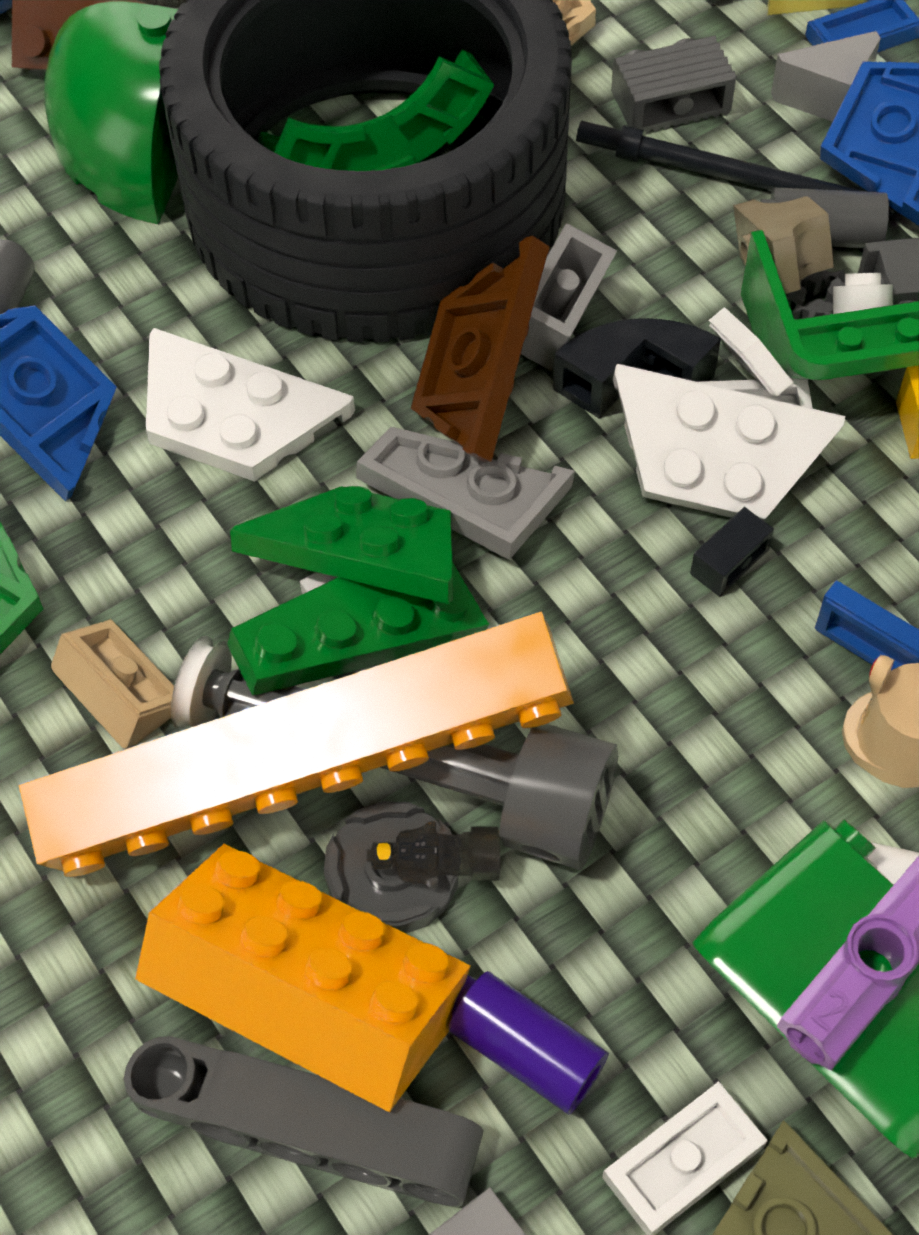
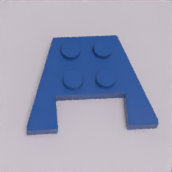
[820,62,919,226]

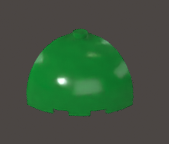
[44,1,179,225]

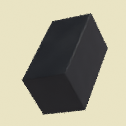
[690,506,774,597]

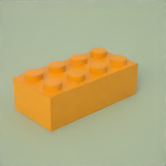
[135,844,471,1113]

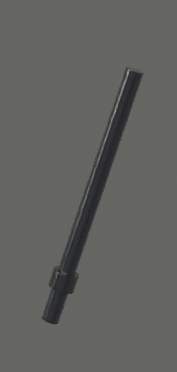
[576,120,894,221]

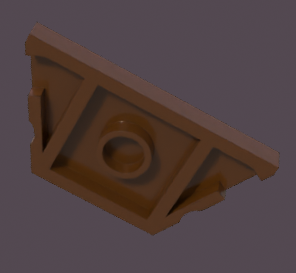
[411,236,550,463]

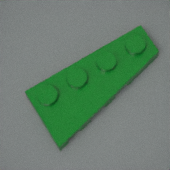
[227,562,489,696]

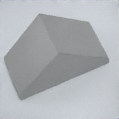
[771,31,881,122]

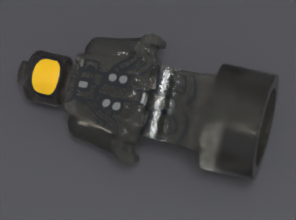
[367,821,500,889]

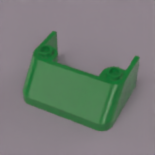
[741,230,919,380]

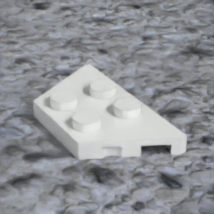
[146,328,355,481]
[613,364,846,521]

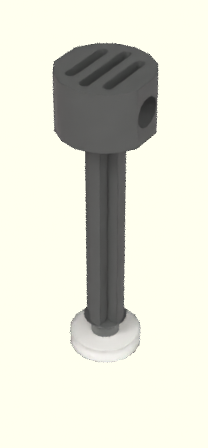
[171,635,619,870]

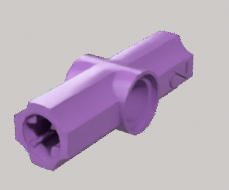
[777,856,919,1071]

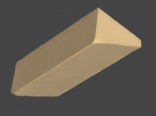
[51,619,174,749]

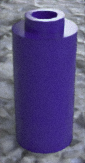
[449,971,609,1115]

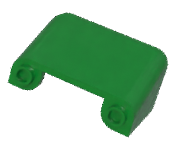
[692,819,919,1159]

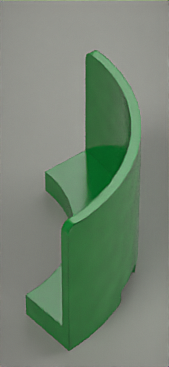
[257,50,494,171]

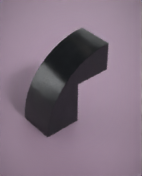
[553,318,721,419]

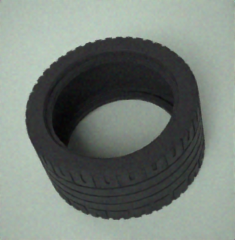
[159,0,572,342]

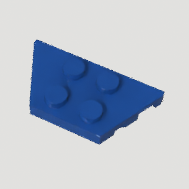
[0,305,117,501]

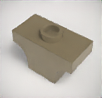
[733,196,834,294]

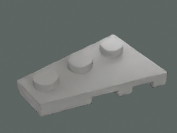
[356,427,575,560]

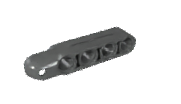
[124,1036,484,1207]

